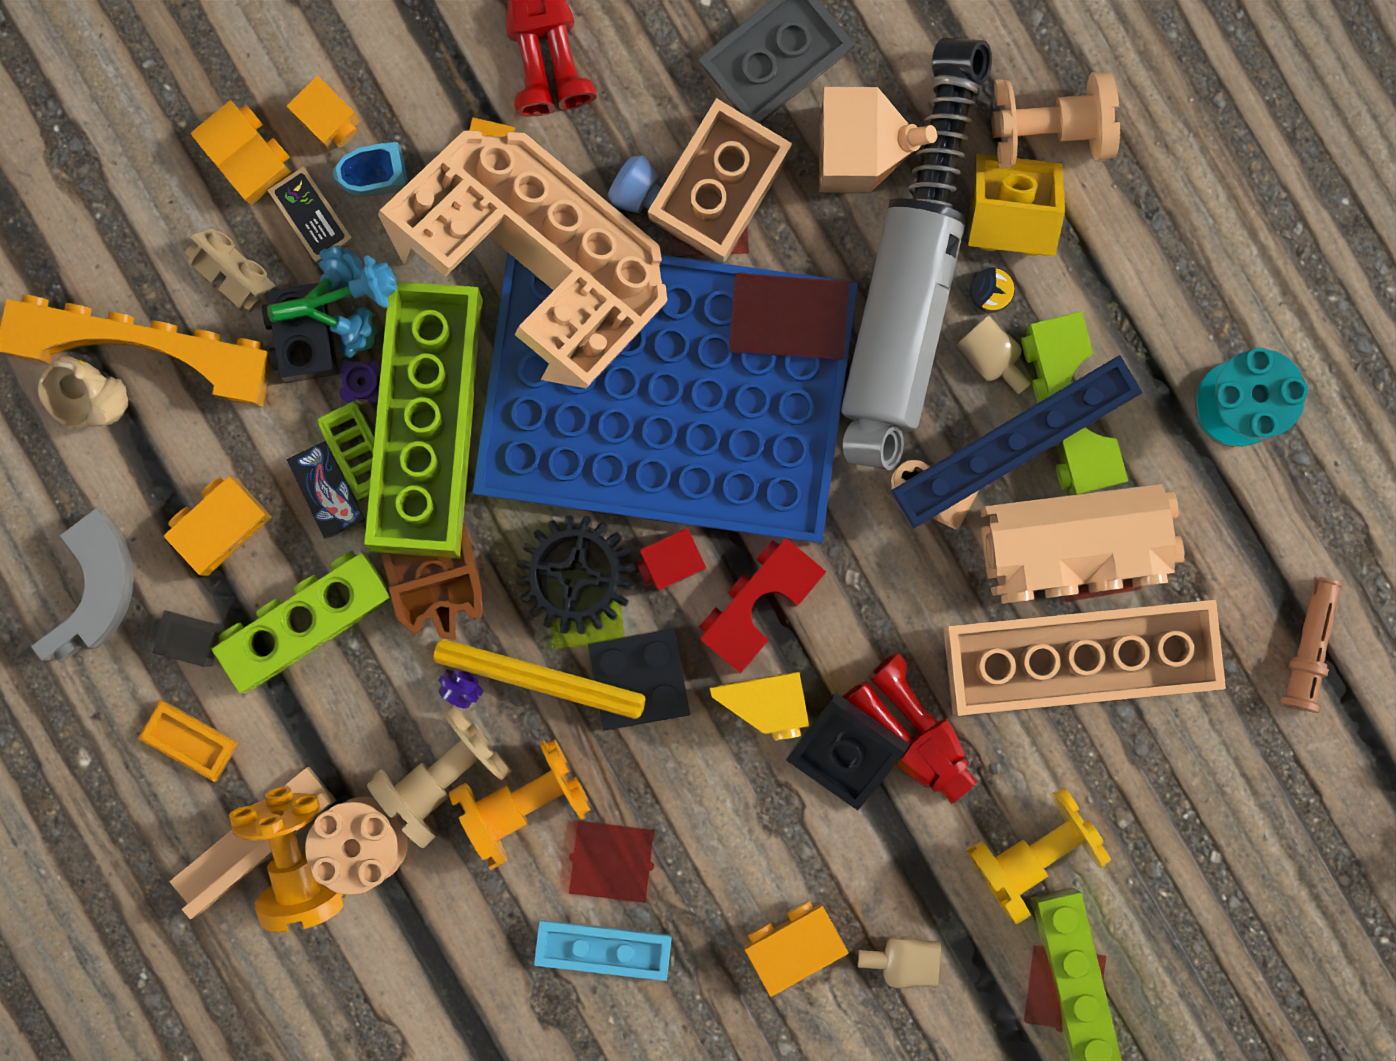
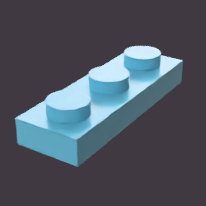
[534,919,672,981]

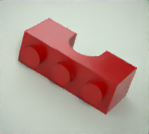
[699,538,827,674]

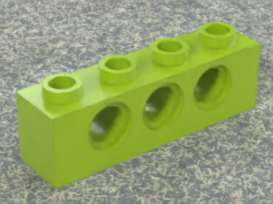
[211,551,392,694]

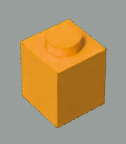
[287,75,361,152]

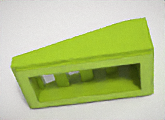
[316,401,375,501]

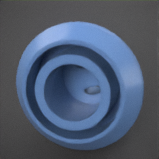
[607,155,662,213]

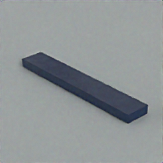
[889,355,1143,530]

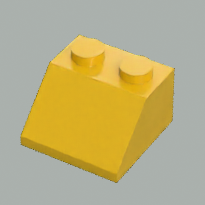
[968,153,1065,256]
[709,672,809,741]

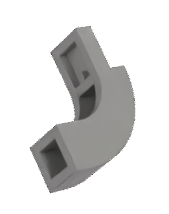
[31,509,134,662]

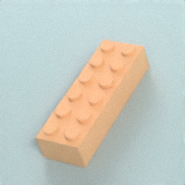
[943,600,1226,716]

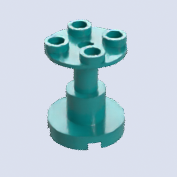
[1194,347,1308,447]

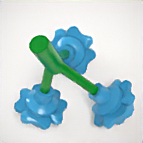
[267,245,397,358]

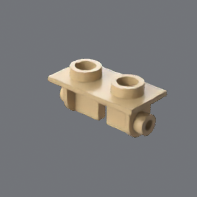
[185,228,276,312]

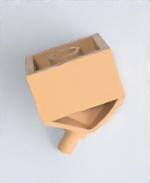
[819,87,937,193]

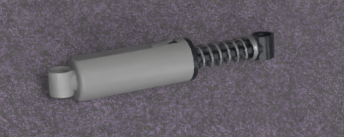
[841,38,992,470]

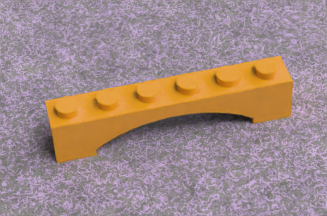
[0,294,271,407]

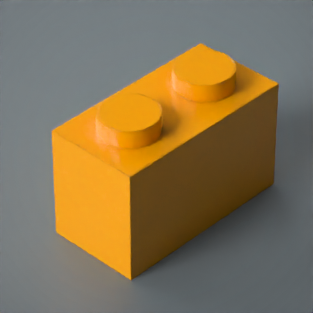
[164,476,272,576]
[744,900,849,997]

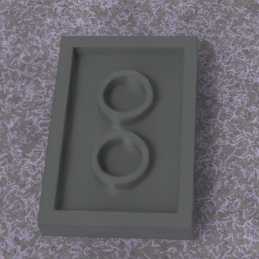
[698,0,855,124]

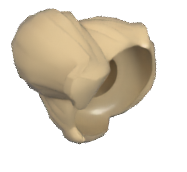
[38,356,128,432]

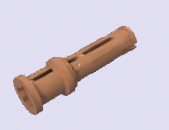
[1280,577,1343,713]

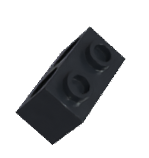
[262,283,339,383]

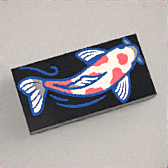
[286,441,365,539]

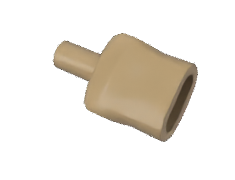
[955,315,1031,395]
[858,936,941,988]

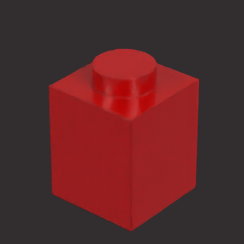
[636,528,706,591]

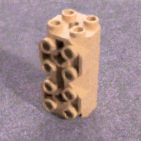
[981,484,1184,604]

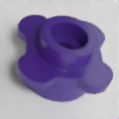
[339,360,381,404]
[438,669,484,709]

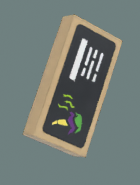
[268,166,354,265]

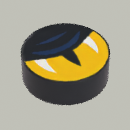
[970,267,1015,313]

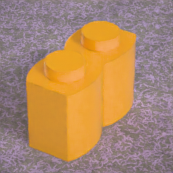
[190,100,292,206]

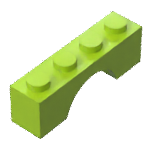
[1021,311,1128,496]
[1031,888,1122,1061]

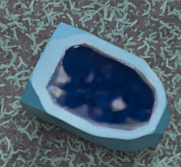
[333,142,408,197]

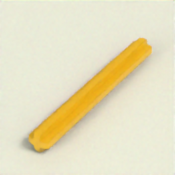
[433,639,645,719]

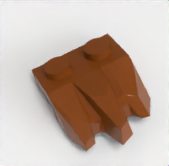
[381,523,482,640]

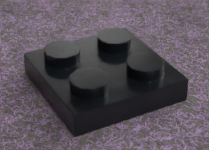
[588,627,690,731]
[786,693,909,811]

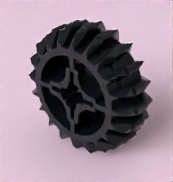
[516,515,636,635]

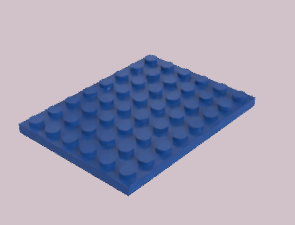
[472,253,858,544]

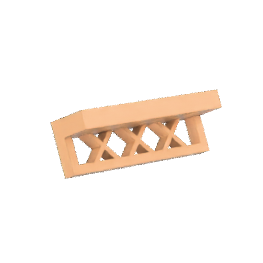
[169,767,337,919]

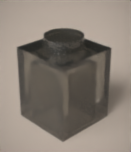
[150,610,224,667]

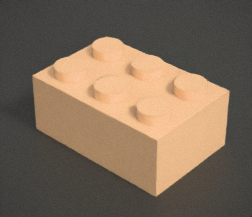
[648,98,792,264]

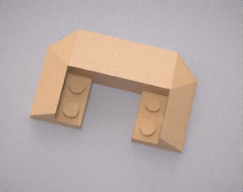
[378,131,668,389]

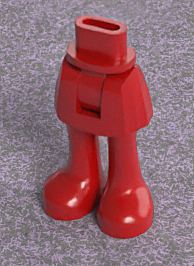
[506,0,597,117]
[842,652,978,804]

